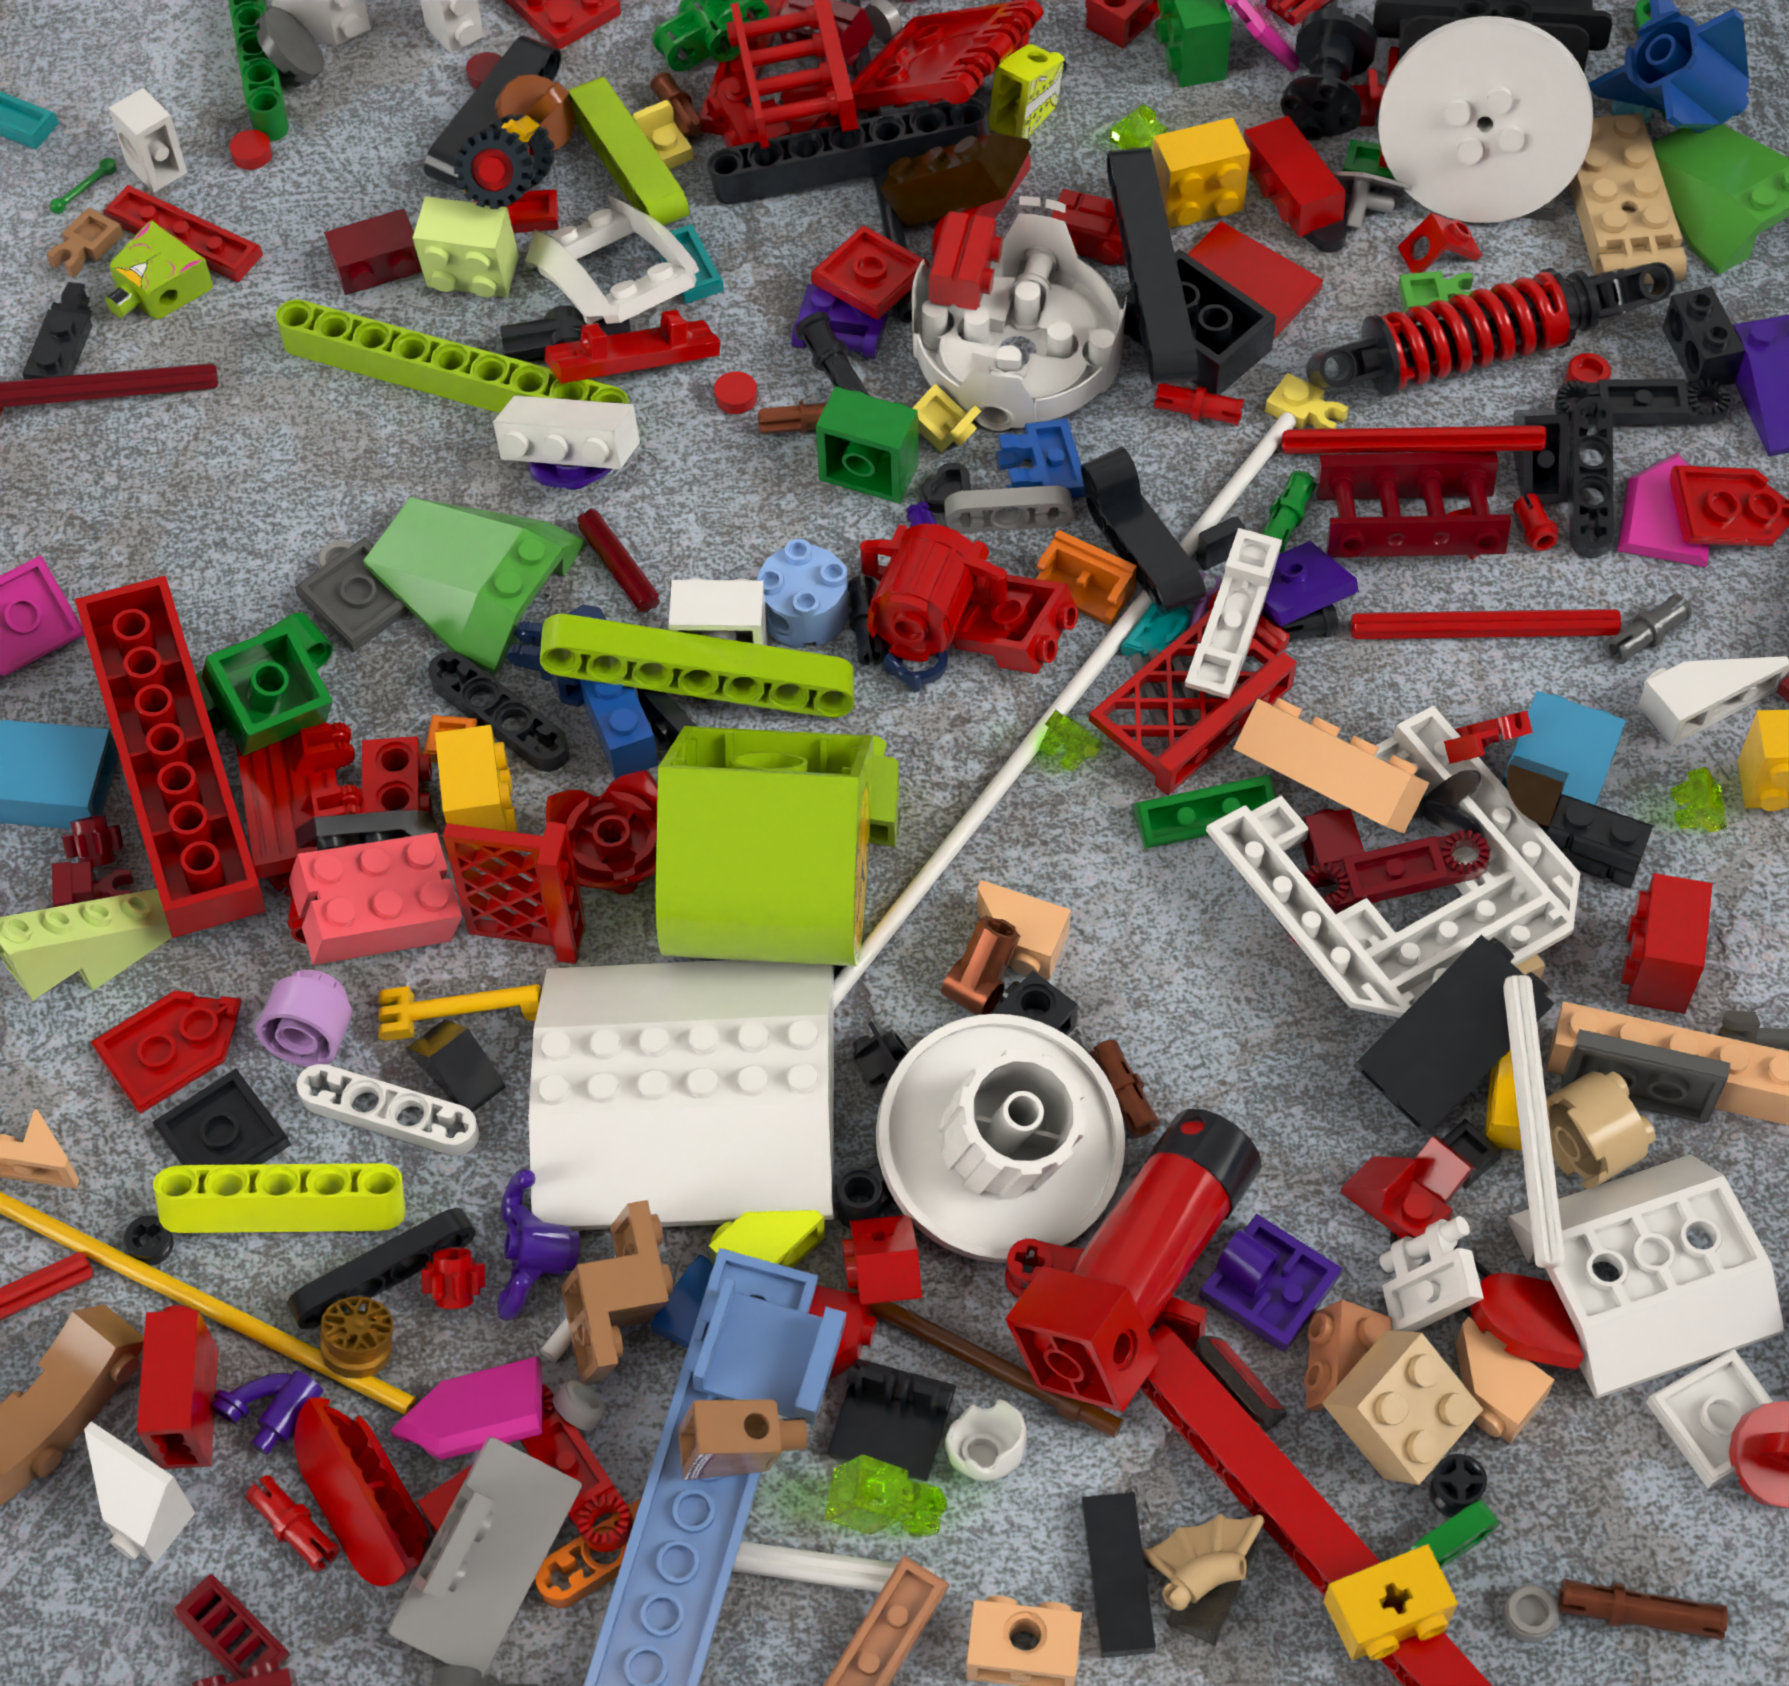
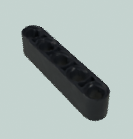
[424,35,562,190]

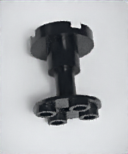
[1280,7,1378,141]

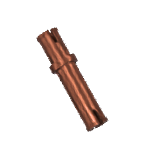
[1558,1578,1728,1640]

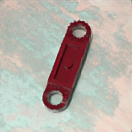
[1304,830,1490,912]

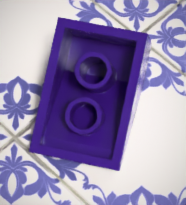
[1733,314,1789,457]

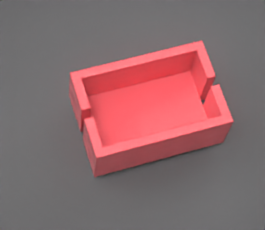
[288,832,462,965]

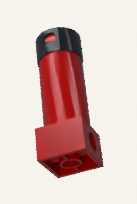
[1005,1109,1262,1412]

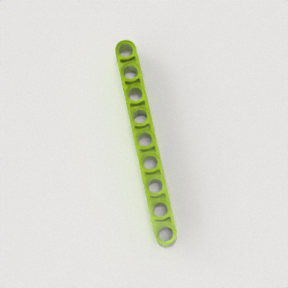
[275,299,629,413]

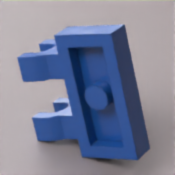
[996,418,1085,498]

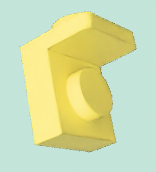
[632,100,693,169]

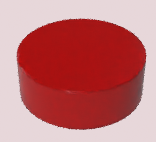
[229,130,272,170]
[1565,353,1611,384]
[714,371,758,414]

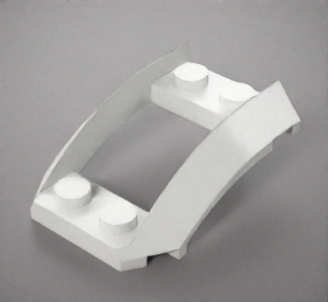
[525,195,699,324]

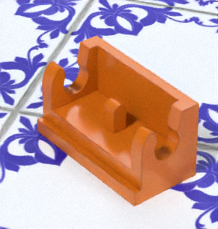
[1036,530,1137,627]

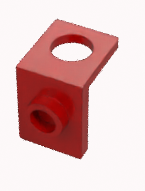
[1398,212,1483,274]

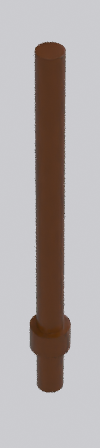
[845,1286,1124,1439]

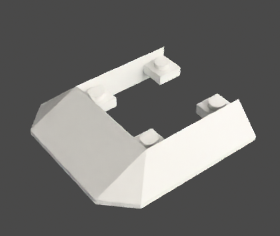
[1206,706,1580,1018]

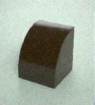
[1507,755,1569,827]

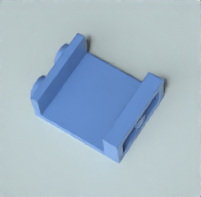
[686,1277,846,1425]

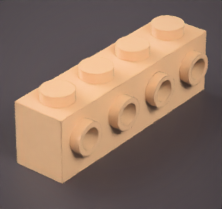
[1233,698,1429,834]

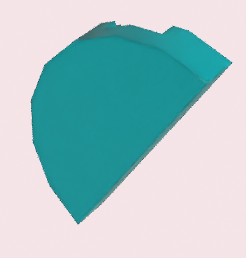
[1121,603,1189,657]

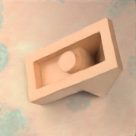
[0,1109,79,1189]

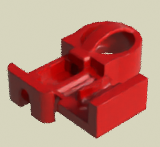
[1444,710,1533,764]

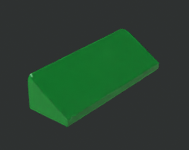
[1131,774,1276,849]

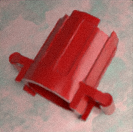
[860,523,1007,662]

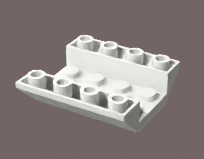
[1507,1154,1785,1399]

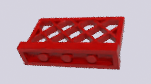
[1088,608,1297,796]
[443,821,586,964]

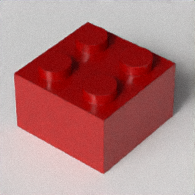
[1621,873,1713,1014]

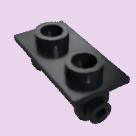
[853,1021,909,1103]

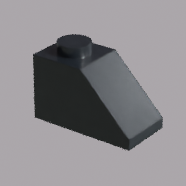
[1513,409,1569,504]

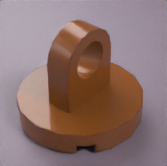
[495,74,575,154]

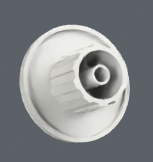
[1378,16,1593,223]
[876,1014,1125,1263]

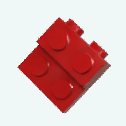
[952,574,1078,674]

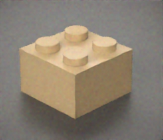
[1322,1330,1483,1485]

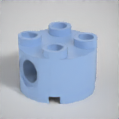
[757,539,848,648]

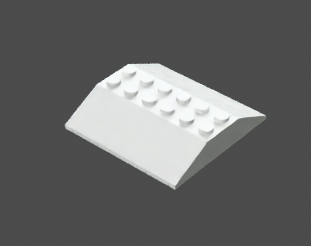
[529,960,834,1231]

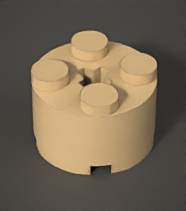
[1546,1071,1656,1189]

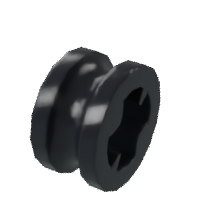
[124,1215,174,1266]

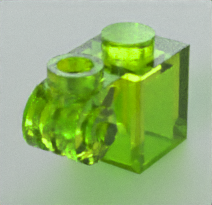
[824,1454,947,1538]

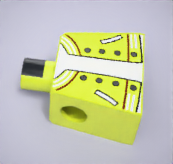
[989,44,1067,139]

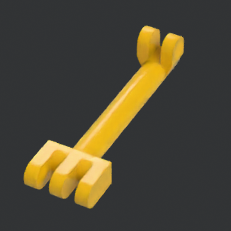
[378,984,542,1041]

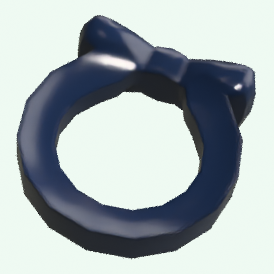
[883,649,948,693]

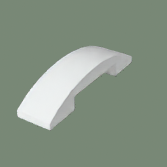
[1185,528,1282,699]

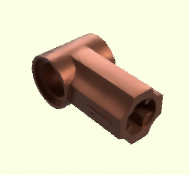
[941,916,1021,1015]

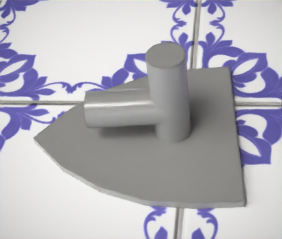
[1331,171,1411,228]

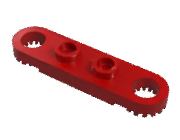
[520,1383,634,1552]

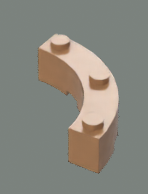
[0,1304,144,1506]

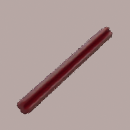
[0,363,218,408]

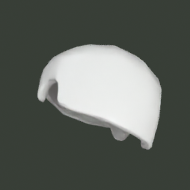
[945,1400,1027,1481]

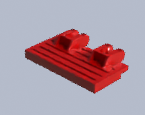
[236,721,366,879]

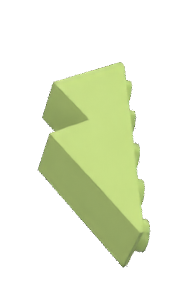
[0,888,172,1001]

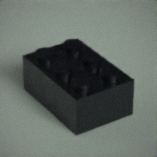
[1121,249,1276,395]

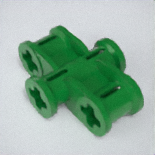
[652,0,769,72]

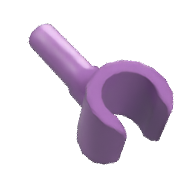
[1188,572,1222,629]

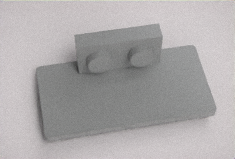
[387,1437,582,1678]

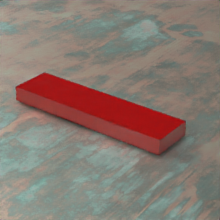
[103,185,263,283]

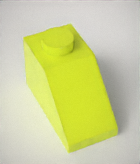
[709,1210,825,1268]

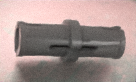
[1605,594,1692,664]

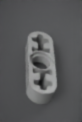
[944,486,1073,533]

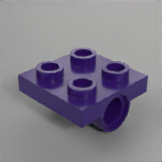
[1199,1213,1342,1353]

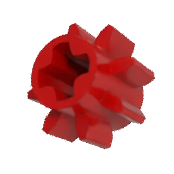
[421,1248,486,1309]

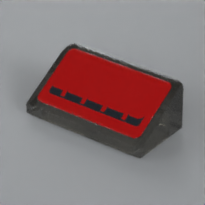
[1194,1335,1288,1433]

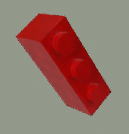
[1243,116,1346,237]

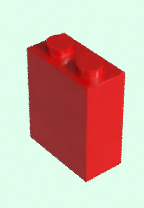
[137,1305,219,1469]

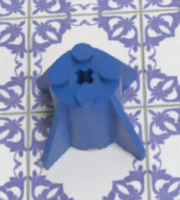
[1588,0,1749,134]

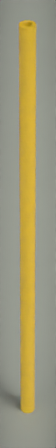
[0,1191,417,1415]

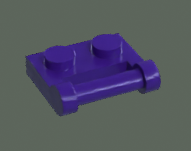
[792,284,890,359]

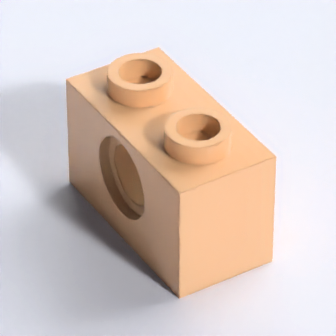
[966,1596,1082,1686]

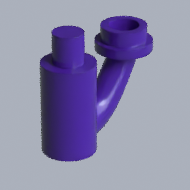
[211,1370,324,1455]

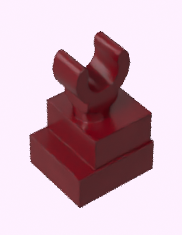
[52,861,134,907]

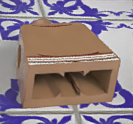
[678,1399,808,1480]

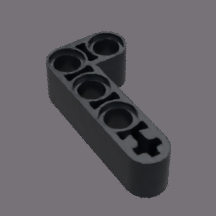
[1080,446,1206,615]

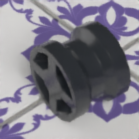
[1429,1453,1488,1518]

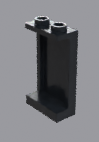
[1353,934,1555,1135]

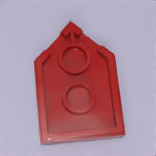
[1669,465,1789,547]
[90,990,242,1114]

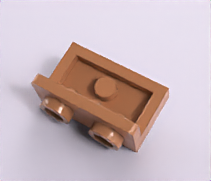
[1304,1300,1392,1412]

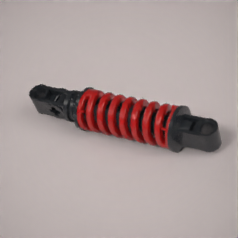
[1306,262,1676,396]

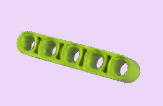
[567,76,690,226]

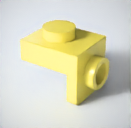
[913,384,981,453]

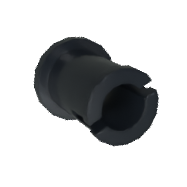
[1282,604,1339,642]

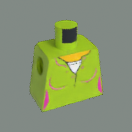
[105,221,213,319]

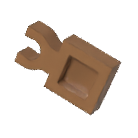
[46,207,123,278]

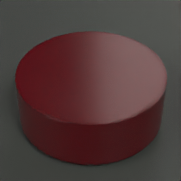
[466,52,502,89]

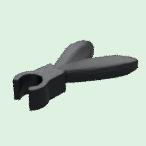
[1412,770,1485,838]

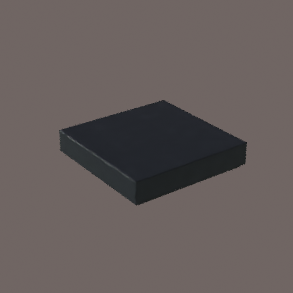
[152,1068,291,1165]

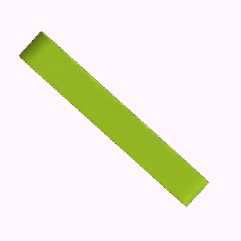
[540,614,854,718]

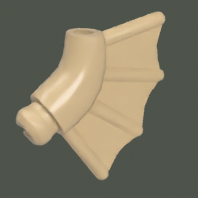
[1143,1514,1264,1610]

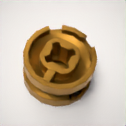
[320,1296,394,1379]

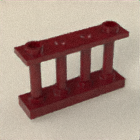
[1316,451,1511,558]

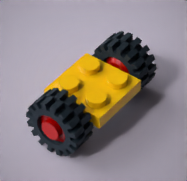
[454,114,555,209]

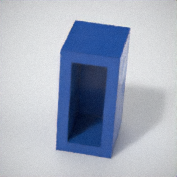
[580,679,658,779]

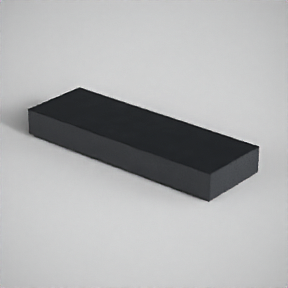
[1081,1492,1156,1658]

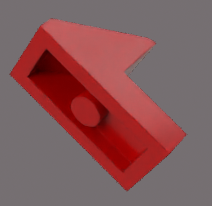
[1340,1156,1453,1239]

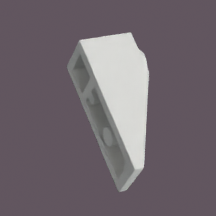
[1638,656,1789,746]

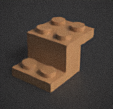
[561,1200,673,1385]

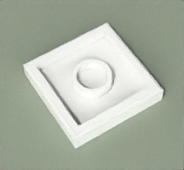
[1646,1349,1773,1489]

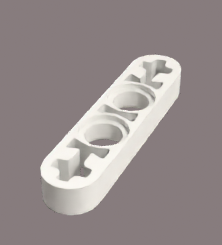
[296,1064,480,1156]

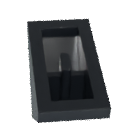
[406,1019,506,1113]

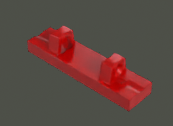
[545,309,721,384]

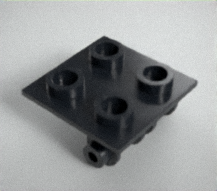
[827,1358,956,1482]

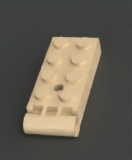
[1568,113,1687,284]

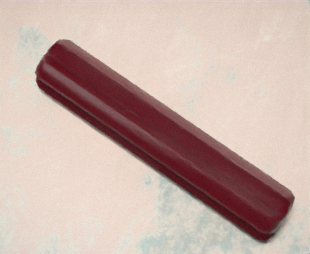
[577,509,660,613]

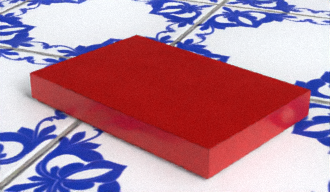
[1188,221,1323,340]

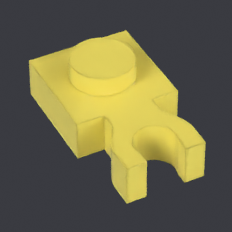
[1265,373,1349,429]

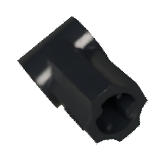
[836,1155,894,1229]

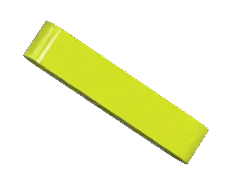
[153,1163,406,1233]

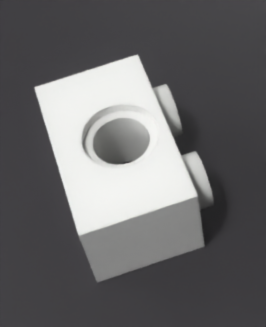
[109,88,188,193]

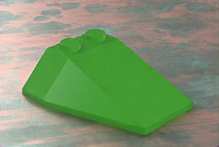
[1652,124,1789,275]
[363,497,585,675]

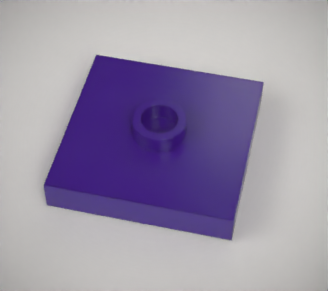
[1262,541,1359,626]

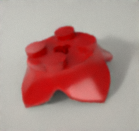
[546,770,658,895]

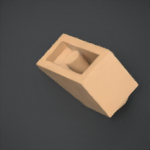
[977,880,1071,980]
[1456,1316,1554,1444]

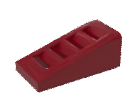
[172,1574,291,1681]

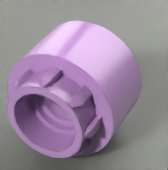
[256,970,352,1067]

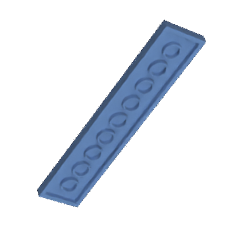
[584,1248,819,1686]

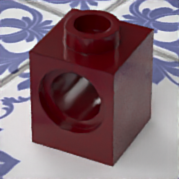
[1301,808,1365,888]

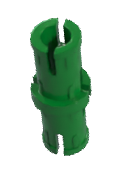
[1261,470,1317,554]

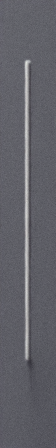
[540,412,1297,1363]

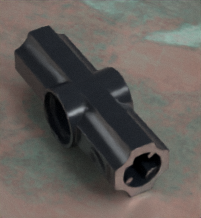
[500,305,631,361]

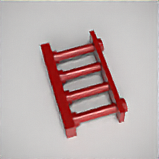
[726,0,859,149]

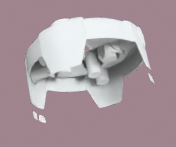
[912,196,1126,431]

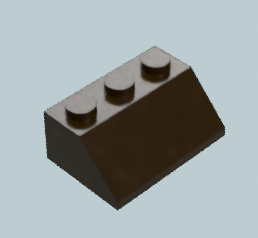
[880,132,1032,228]

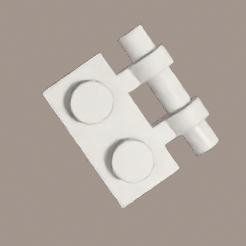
[1379,1216,1484,1332]

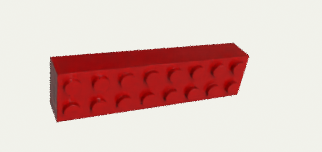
[75,575,266,938]

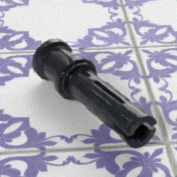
[794,311,870,396]

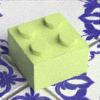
[413,196,519,298]

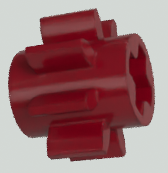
[62,815,124,867]

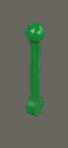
[49,158,117,214]

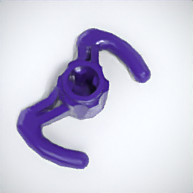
[497,1169,579,1321]

